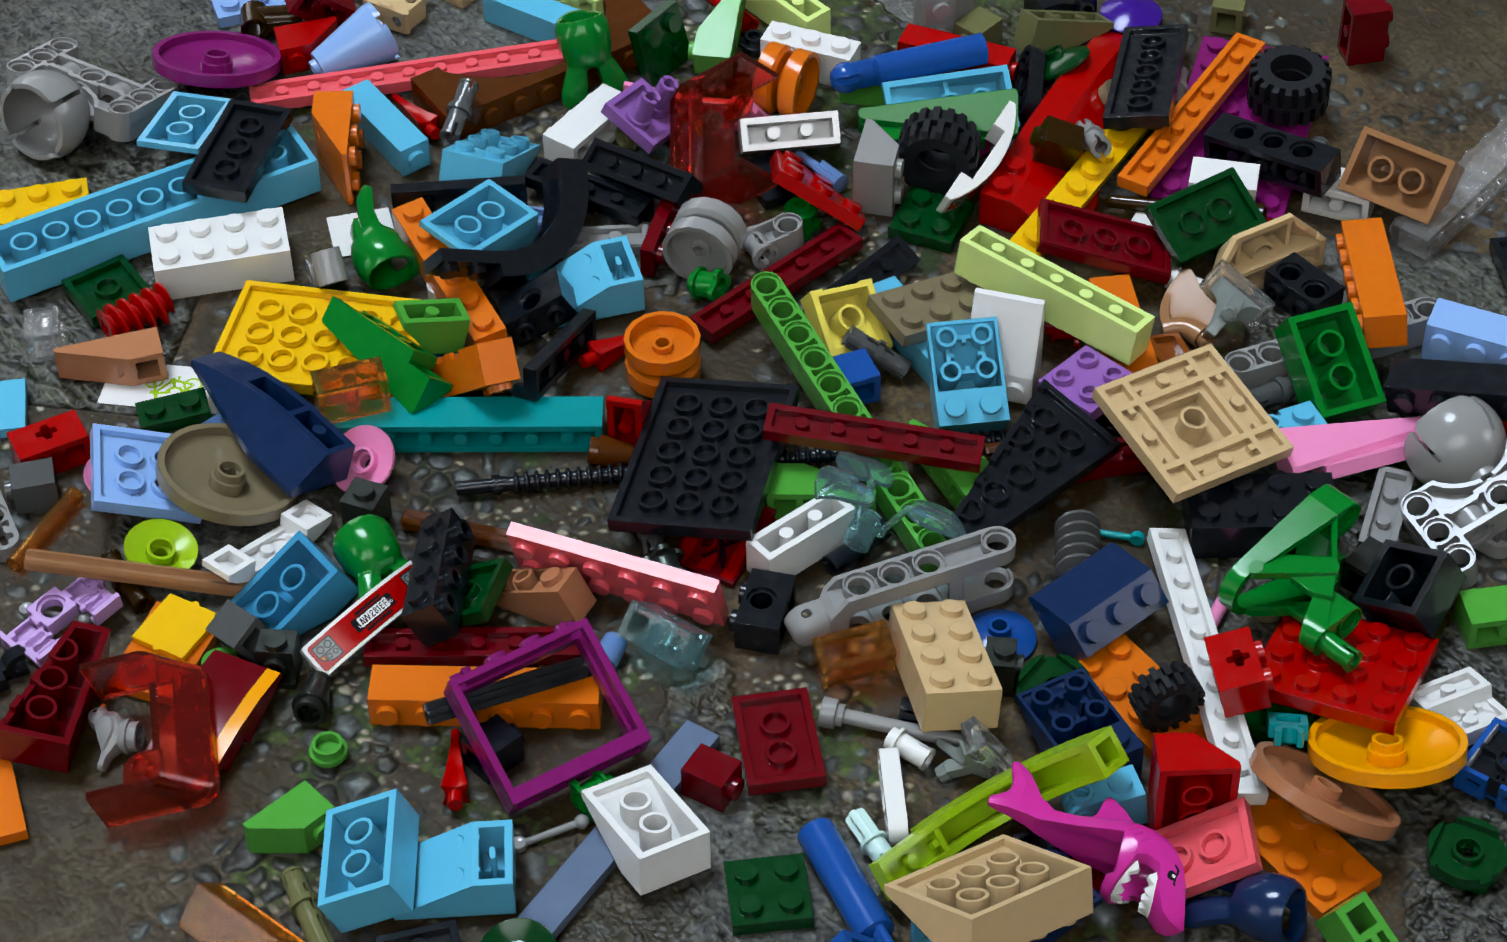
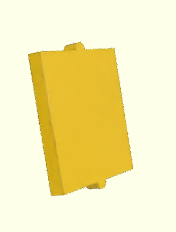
[131,593,216,663]

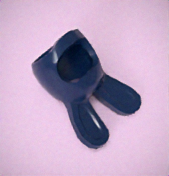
[1184,872,1307,942]

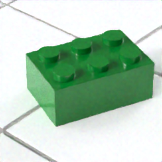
[1274,301,1386,424]

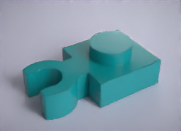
[1266,712,1309,748]

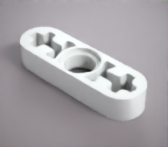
[877,747,909,846]

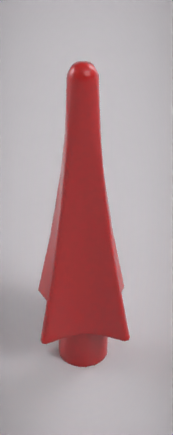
[391,93,441,140]
[579,335,624,373]
[440,728,470,811]

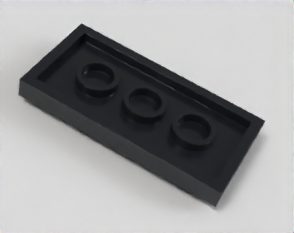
[182,99,293,203]

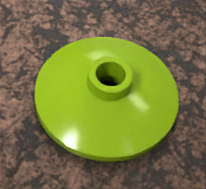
[123,519,198,569]

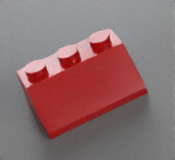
[1147,732,1241,831]

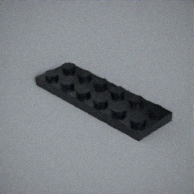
[1103,24,1189,131]

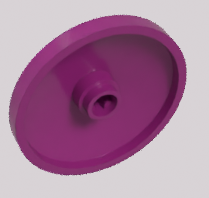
[152,31,281,88]

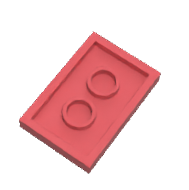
[1155,797,1263,899]

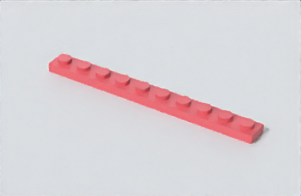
[248,39,565,108]

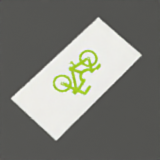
[97,365,219,414]

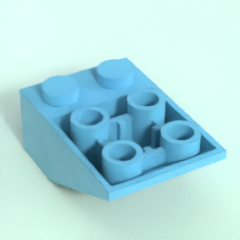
[439,129,541,181]
[536,235,645,328]
[926,316,1010,433]
[394,819,516,920]

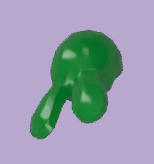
[554,10,628,110]
[350,185,419,290]
[333,514,408,600]

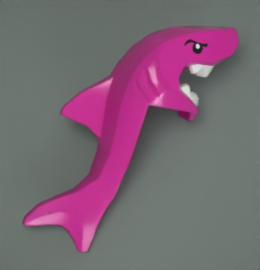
[988,761,1186,936]

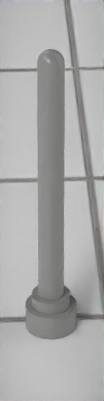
[818,696,1003,756]

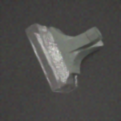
[1199,259,1275,339]
[935,716,1014,783]

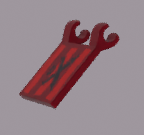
[675,506,777,588]

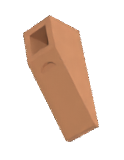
[53,327,169,386]
[496,567,597,626]

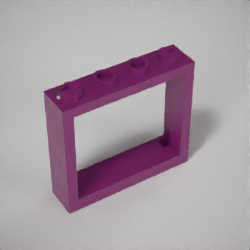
[443,617,652,816]

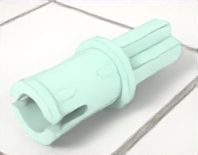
[845,808,892,862]

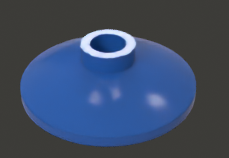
[972,609,1037,661]

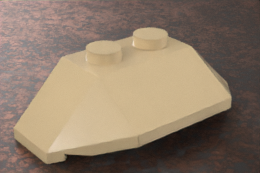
[1208,213,1327,304]

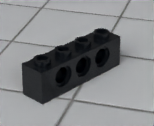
[1203,112,1341,198]

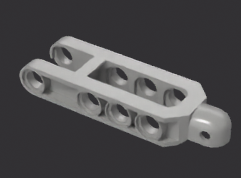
[784,526,1016,653]

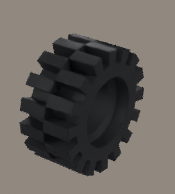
[1128,661,1206,733]

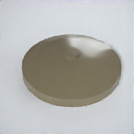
[155,423,299,526]

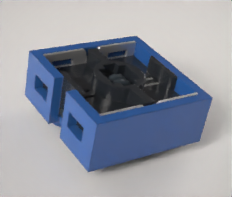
[1453,717,1507,814]

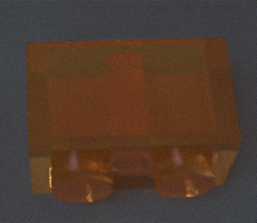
[310,356,392,424]
[811,619,897,689]

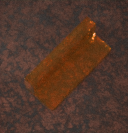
[179,883,305,942]

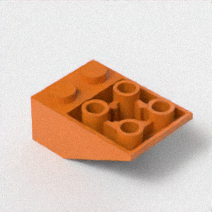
[311,91,365,205]

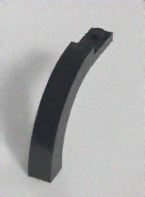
[422,158,589,291]

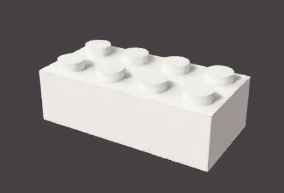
[148,207,295,300]

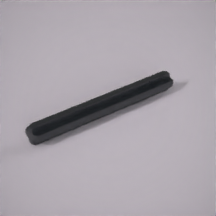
[423,655,592,725]

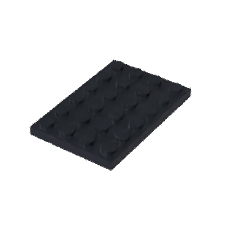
[607,376,800,541]

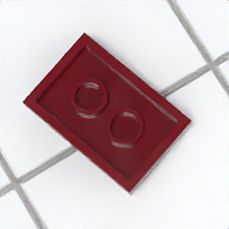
[731,687,826,796]

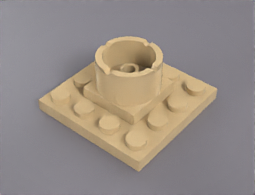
[1091,343,1294,503]

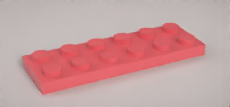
[506,521,729,626]

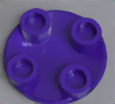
[1100,0,1162,34]

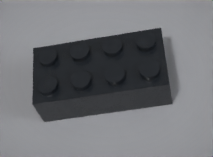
[1182,472,1339,558]

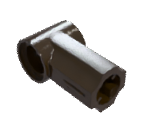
[240,0,302,39]

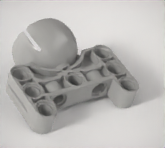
[0,37,179,161]
[1401,396,1507,590]

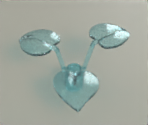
[815,451,966,553]

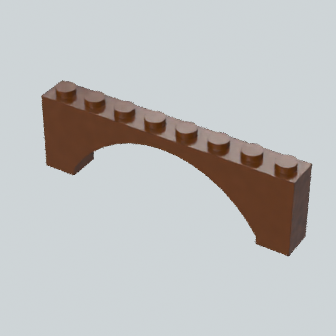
[411,0,652,144]

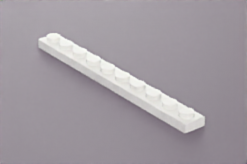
[1147,528,1269,805]

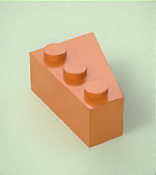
[433,336,521,397]

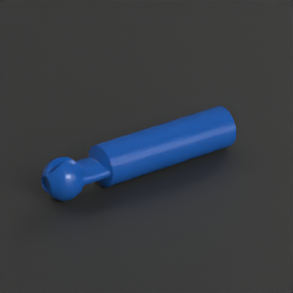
[829,33,989,94]
[797,818,894,942]

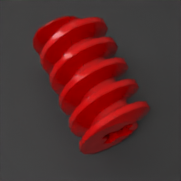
[96,282,175,337]

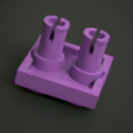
[601,75,690,154]
[1038,345,1132,420]

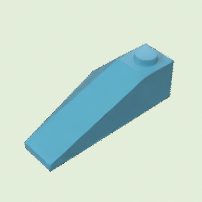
[881,64,1020,128]

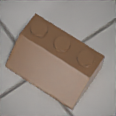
[1337,126,1465,226]

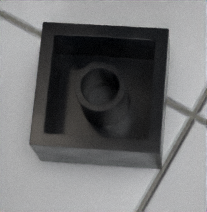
[1352,539,1466,639]

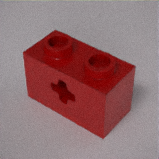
[6,409,90,474]
[1204,626,1275,718]

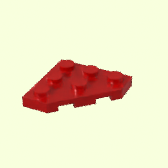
[770,149,866,232]

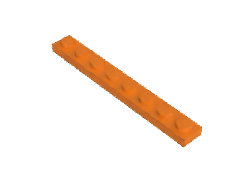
[1117,32,1266,197]

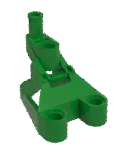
[1218,484,1363,673]

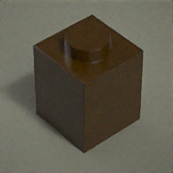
[1030,115,1084,172]

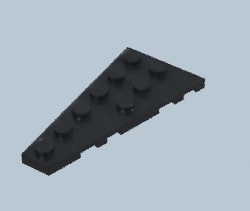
[942,379,1122,540]

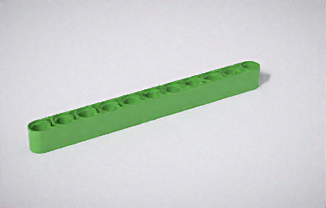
[751,271,947,572]

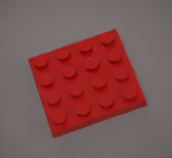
[1261,616,1439,735]

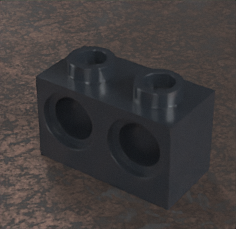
[1263,252,1345,317]

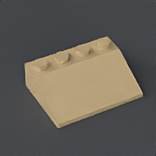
[884,834,1093,942]

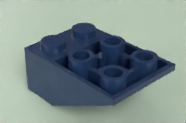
[1016,667,1144,777]

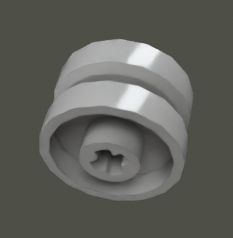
[662,197,747,279]

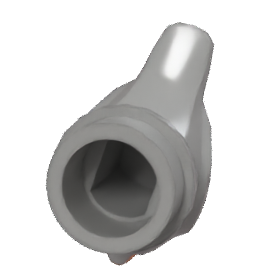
[88,704,146,772]

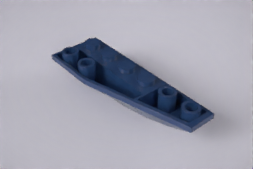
[191,351,355,498]

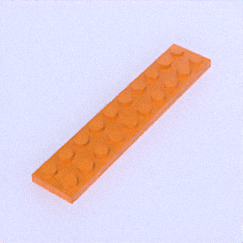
[1077,633,1382,920]

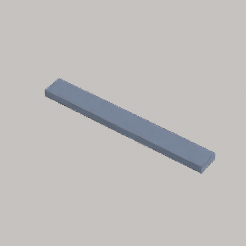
[517,720,720,939]

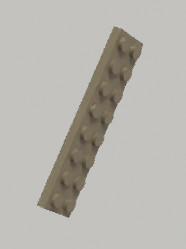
[867,254,1132,347]

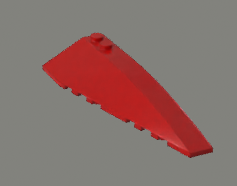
[979,31,1123,234]

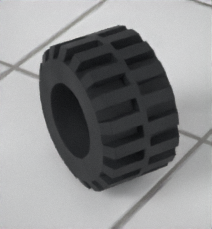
[1246,45,1332,127]
[898,106,982,195]

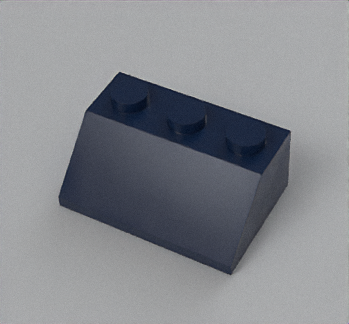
[1028,542,1169,660]

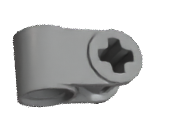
[741,212,804,269]
[304,246,349,288]

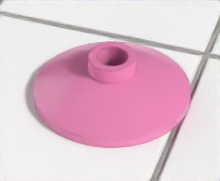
[335,425,395,492]

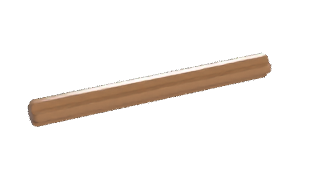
[24,548,248,597]

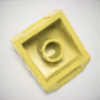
[800,278,892,357]

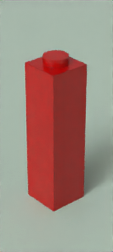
[897,23,1020,81]

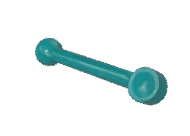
[1100,529,1145,546]

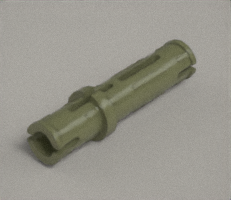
[279,865,335,942]

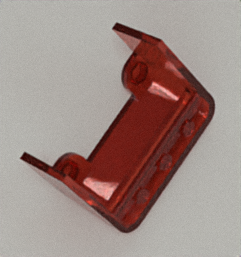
[670,51,778,204]
[80,651,220,828]

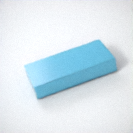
[0,378,28,439]

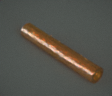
[6,487,84,572]

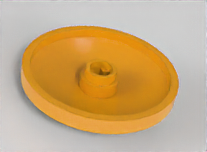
[1307,706,1468,789]

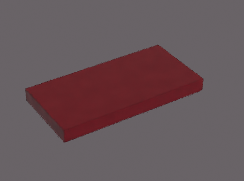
[1036,198,1171,285]

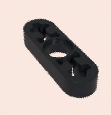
[1015,44,1046,122]

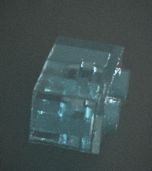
[617,600,713,669]

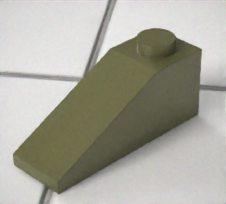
[1012,9,1115,57]

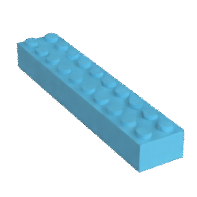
[0,124,322,303]

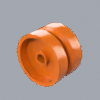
[751,41,820,115]
[623,311,702,398]

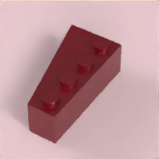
[0,620,111,774]

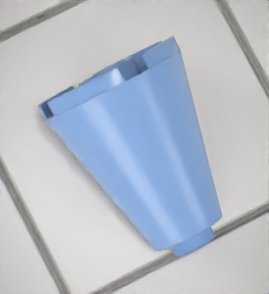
[308,2,400,74]

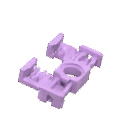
[0,577,123,668]

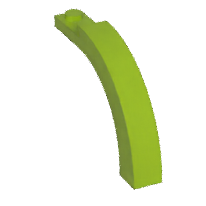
[868,725,1130,901]

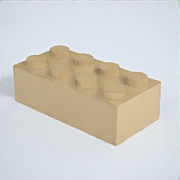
[887,599,1003,732]

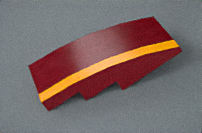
[134,649,283,803]

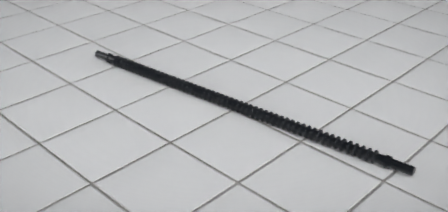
[456,421,1121,495]

